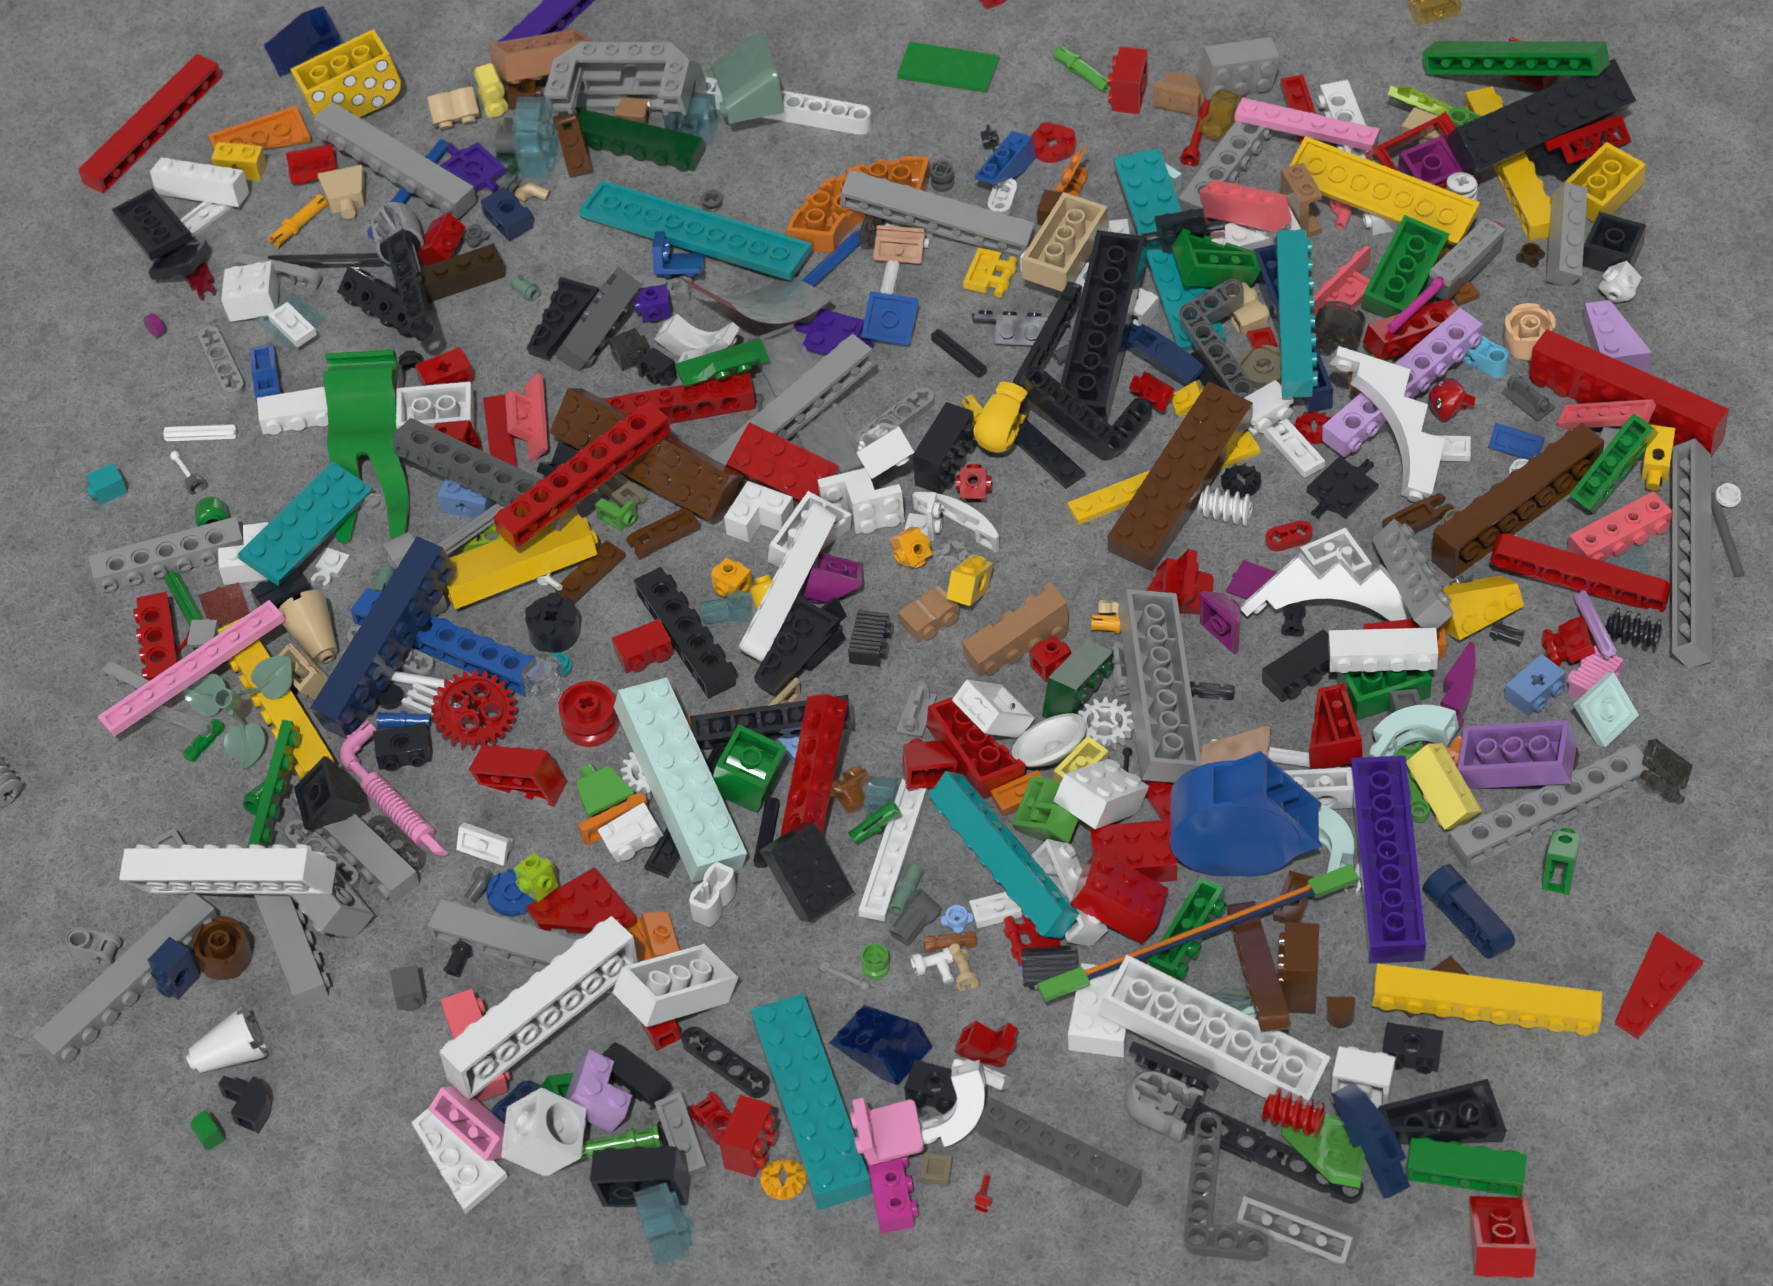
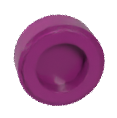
[143,313,165,338]

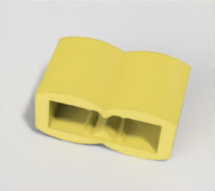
[474,63,508,117]

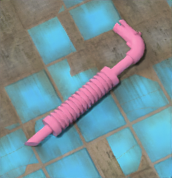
[340,720,449,856]

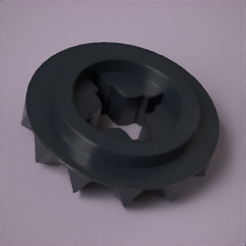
[1221,462,1262,498]

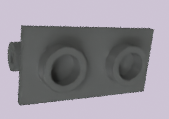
[1501,374,1555,421]

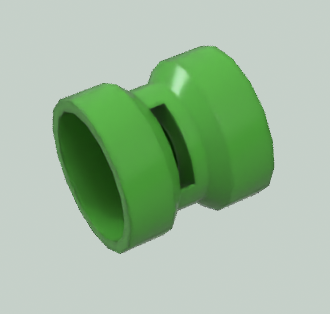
[861,943,890,979]

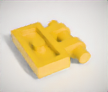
[963,247,1018,298]

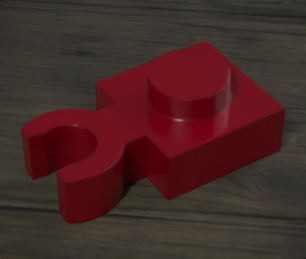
[185,263,216,301]

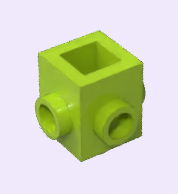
[513,852,558,902]

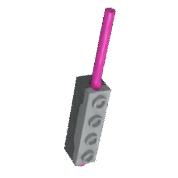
[1387,218,1506,333]

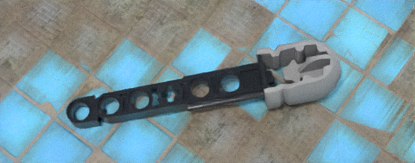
[371,202,434,341]
[1123,1070,1364,1204]

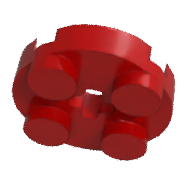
[1031,122,1077,163]

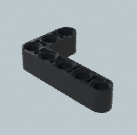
[1018,366,1152,461]

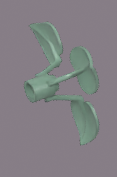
[182,656,293,769]

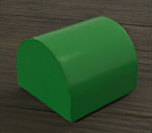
[190,1110,226,1150]

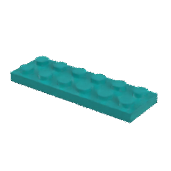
[238,461,373,586]

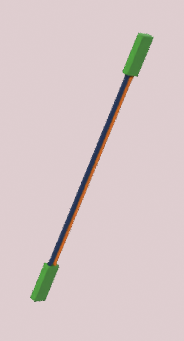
[1037,864,1359,1002]

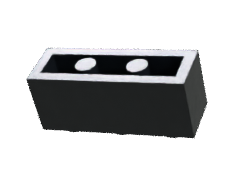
[1262,629,1334,703]

